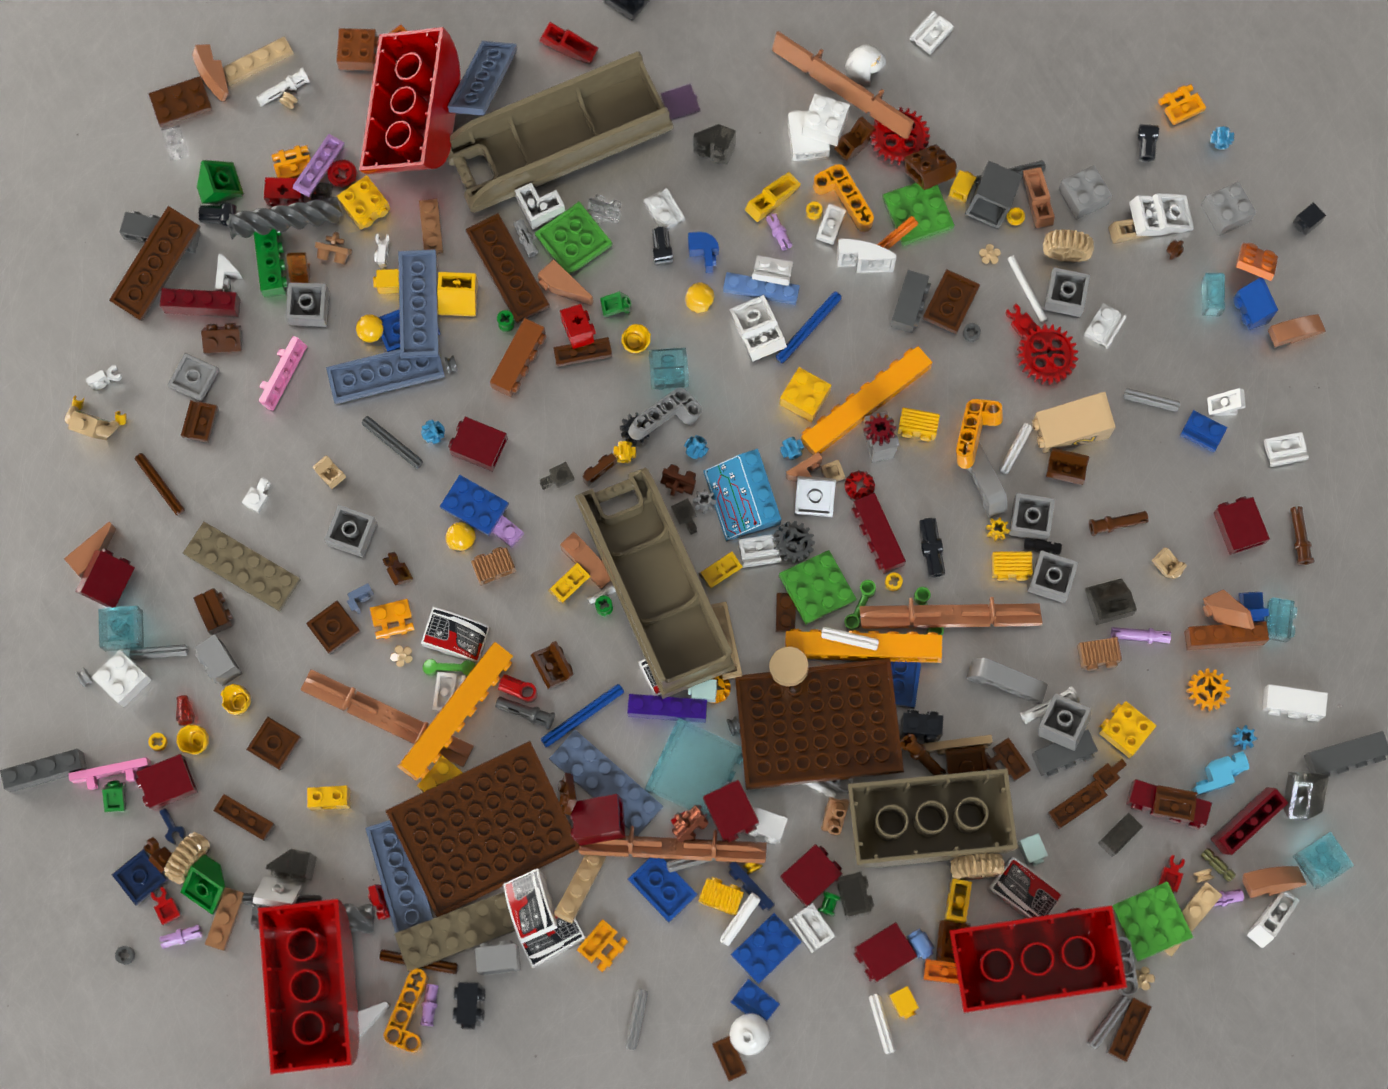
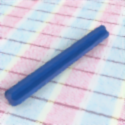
[776,291,842,363]
[541,684,624,747]

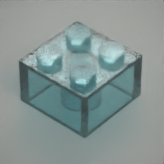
[648,348,689,390]
[98,606,144,651]
[1293,832,1354,889]

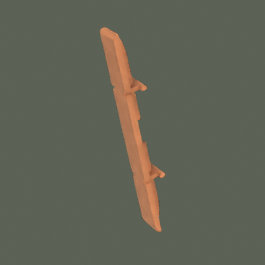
[772,31,914,139]
[859,597,1042,629]
[300,669,474,767]
[579,826,767,863]

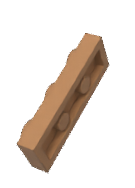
[419,199,443,254]
[205,887,245,951]

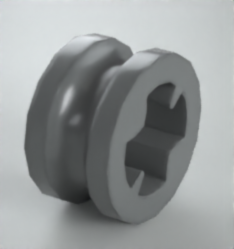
[963,323,981,342]
[444,355,458,374]
[727,716,740,736]
[115,946,135,965]

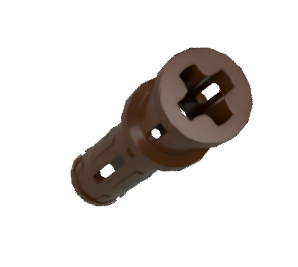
[1290,506,1315,565]
[1089,511,1149,536]
[900,734,946,776]

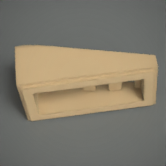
[1108,219,1145,243]

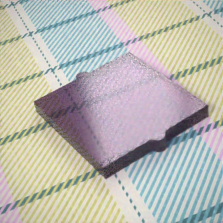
[660,84,700,121]

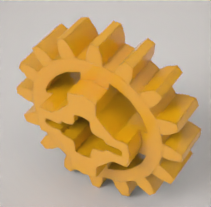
[1186,668,1231,712]

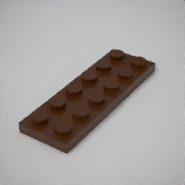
[109,206,201,321]
[465,213,550,324]

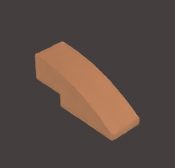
[192,44,229,102]
[1023,167,1055,229]
[1268,314,1326,347]
[1242,866,1307,898]

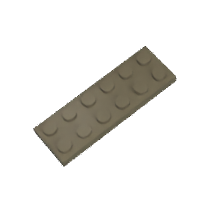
[183,522,301,612]
[394,892,516,972]

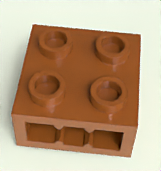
[336,28,379,71]

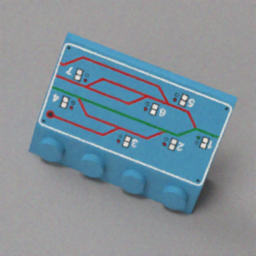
[703,449,781,541]

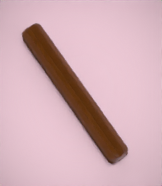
[135,453,185,516]
[379,949,458,974]

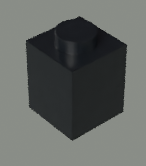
[1293,202,1326,236]

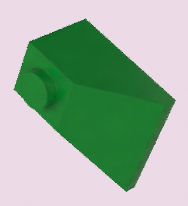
[197,160,244,204]
[180,854,225,914]

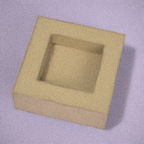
[820,460,845,482]

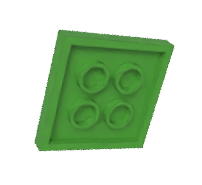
[882,183,954,246]
[535,202,613,275]
[778,550,857,625]
[1112,881,1194,962]

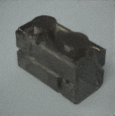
[1098,813,1143,857]

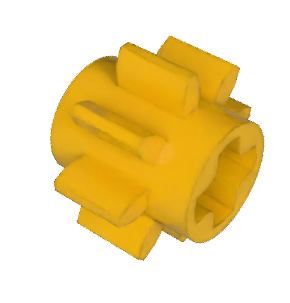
[613,441,636,463]
[985,517,1010,542]

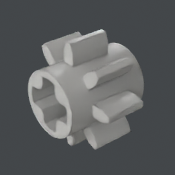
[693,489,717,514]

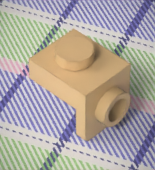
[313,455,346,489]
[1152,547,1187,579]

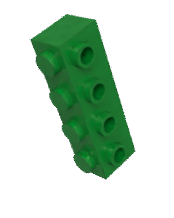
[254,229,288,297]

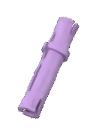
[1111,627,1171,644]

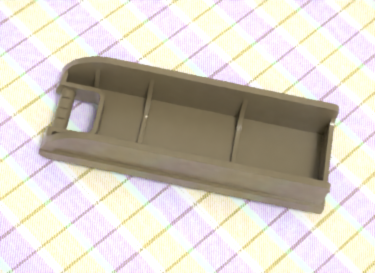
[447,51,673,212]
[575,467,735,699]

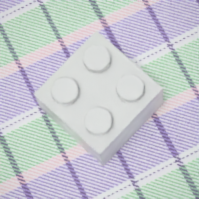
[802,94,850,146]
[92,650,152,708]

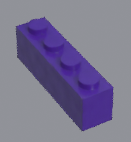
[627,694,707,723]

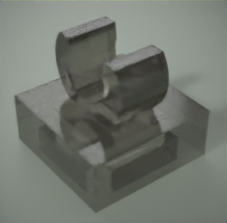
[311,183,333,200]

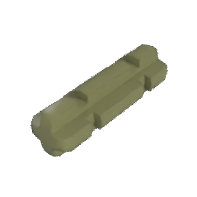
[1201,848,1236,882]

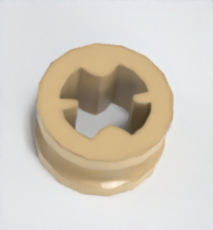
[279,92,298,109]
[1194,869,1214,883]

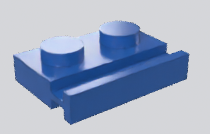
[1180,410,1228,452]
[730,979,780,1022]

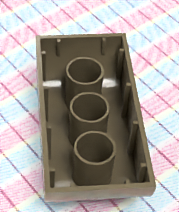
[848,769,1018,867]

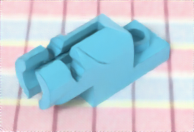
[1191,751,1249,796]

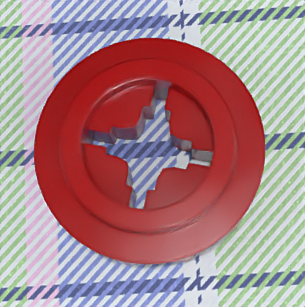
[327,159,357,188]
[845,470,875,500]

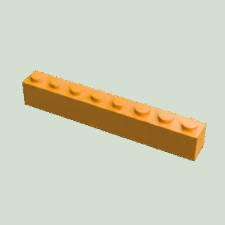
[801,346,933,456]
[785,629,942,663]
[397,642,513,781]

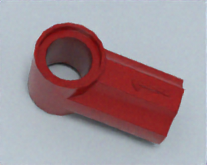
[498,674,538,703]

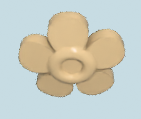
[979,244,1001,264]
[390,645,413,667]
[1136,967,1155,990]

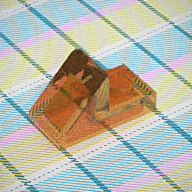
[286,252,310,283]

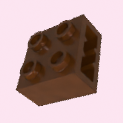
[904,144,957,190]

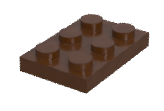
[148,76,212,128]
[922,269,980,334]

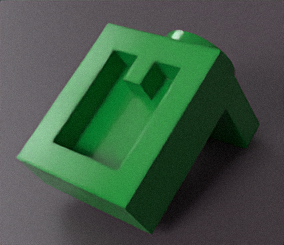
[600,291,631,317]
[102,780,126,812]

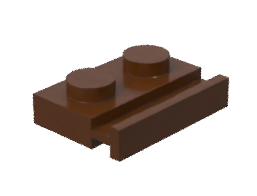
[181,400,218,443]
[1153,785,1198,822]

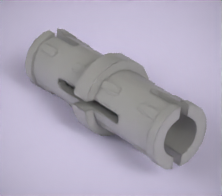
[513,219,539,257]

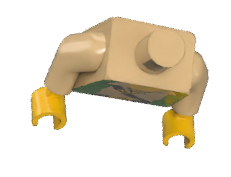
[64,396,127,440]

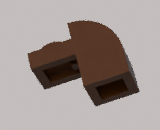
[834,116,875,161]

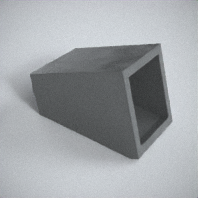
[965,161,1023,229]

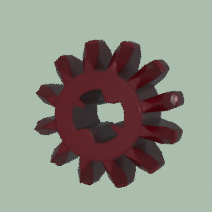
[863,413,897,446]

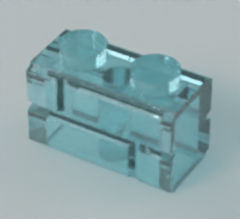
[1202,273,1225,316]
[1266,598,1297,642]

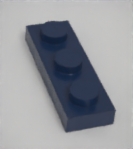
[728,862,775,912]

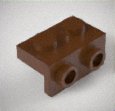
[201,323,242,353]
[1046,448,1089,485]
[530,641,573,689]
[936,920,971,963]

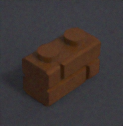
[193,588,233,635]

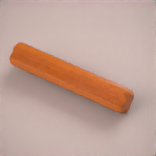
[877,216,918,249]

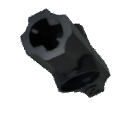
[919,518,945,578]

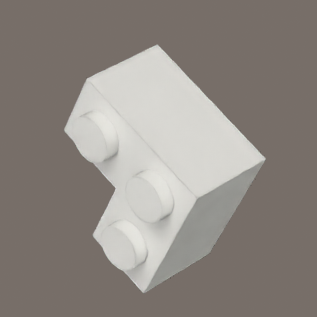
[515,183,565,230]

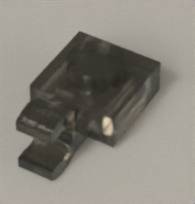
[539,462,574,490]
[671,498,697,535]

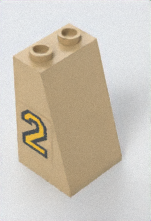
[1032,392,1116,453]

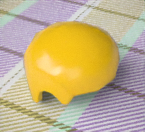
[685,282,714,313]
[356,314,383,343]
[621,324,651,353]
[445,522,476,551]
[220,684,251,715]
[176,725,209,755]

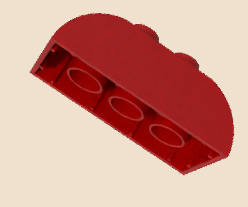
[359,27,461,174]
[258,899,359,1074]
[950,905,1127,1013]

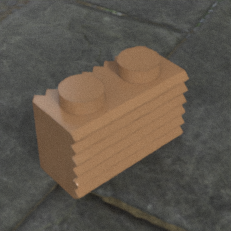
[471,547,516,586]
[1077,637,1122,671]

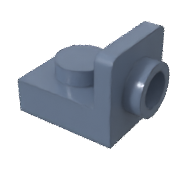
[347,583,374,614]

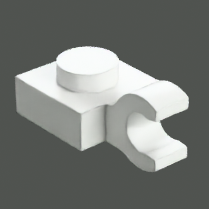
[374,234,390,269]
[86,365,123,391]
[241,477,271,513]

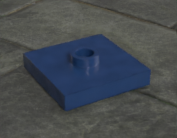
[111,849,168,906]

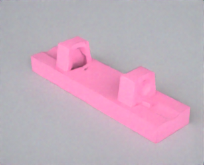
[259,336,307,411]
[68,757,152,790]

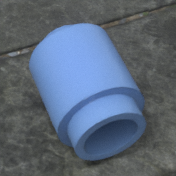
[907,928,935,960]

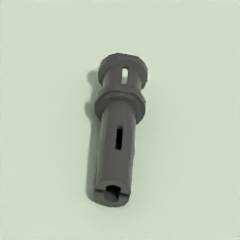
[495,696,555,729]

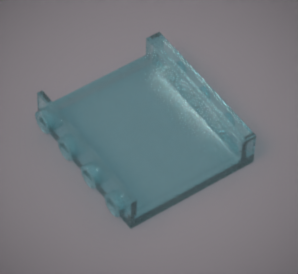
[645,718,743,821]

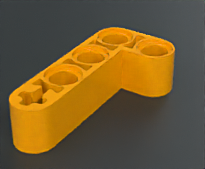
[813,164,874,232]
[956,399,1003,469]
[384,968,428,1053]

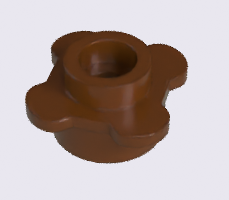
[1166,240,1184,260]

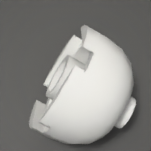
[730,1013,771,1055]

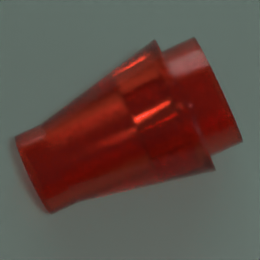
[176,695,195,726]

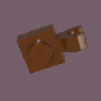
[382,552,413,586]
[1092,759,1127,791]
[143,837,172,874]

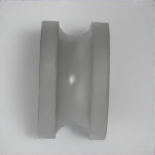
[75,668,93,687]

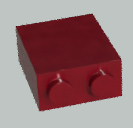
[448,416,508,472]
[1213,496,1270,555]
[75,548,135,609]
[136,754,198,811]
[702,779,759,843]
[570,794,626,846]
[780,844,842,907]
[853,922,917,983]

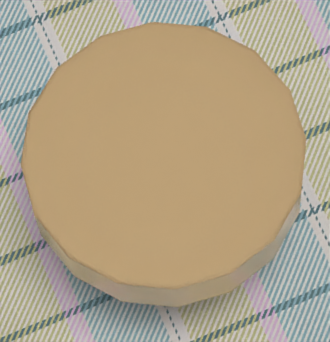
[769,647,809,687]

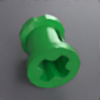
[497,310,515,332]
[595,595,613,617]
[818,892,841,917]

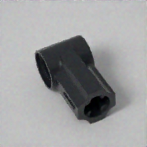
[1138,124,1159,162]
[198,203,237,226]
[652,226,673,265]

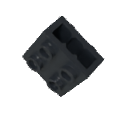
[900,710,943,743]
[453,982,485,1030]

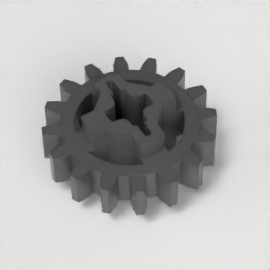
[773,521,815,563]

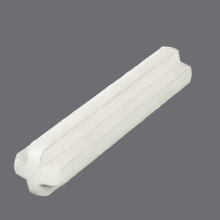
[999,423,1032,474]
[821,627,879,650]
[720,893,760,945]
[869,994,896,1054]

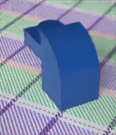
[688,232,719,273]
[1239,592,1269,622]

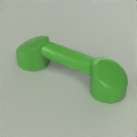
[844,580,876,630]
[914,587,944,635]
[423,659,476,677]

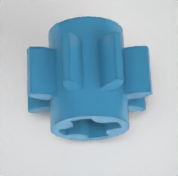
[1211,126,1234,149]
[421,419,445,444]
[684,435,709,459]
[780,437,804,460]
[1231,725,1258,751]

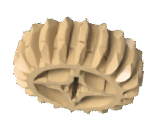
[1043,229,1094,263]
[164,832,210,884]
[950,853,1005,880]

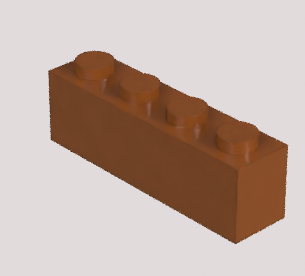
[490,318,547,397]
[1184,621,1269,650]

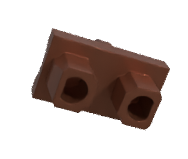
[660,464,696,496]
[672,805,709,843]

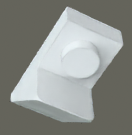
[215,254,242,292]
[1207,388,1246,416]

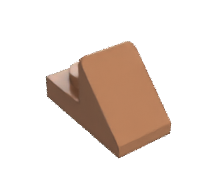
[786,452,823,482]

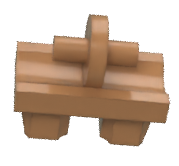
[315,232,352,264]
[821,797,849,835]

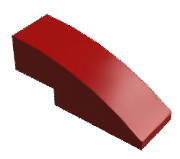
[539,22,598,64]

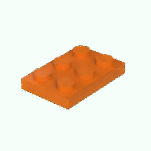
[1236,242,1278,281]

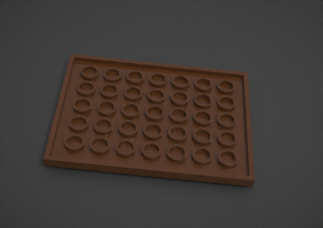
[735,658,904,790]
[385,741,580,917]

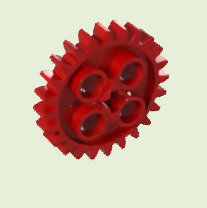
[870,107,930,165]
[1017,324,1078,385]

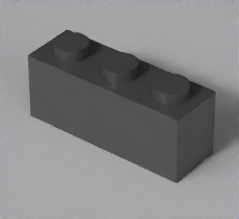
[890,270,931,333]
[1032,729,1098,777]

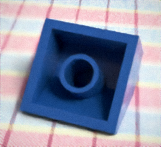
[1234,277,1278,330]

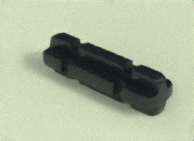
[1024,538,1062,555]

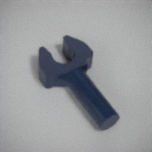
[159,808,186,845]

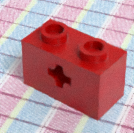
[264,177,304,207]
[560,304,596,349]

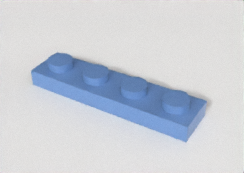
[723,272,800,305]

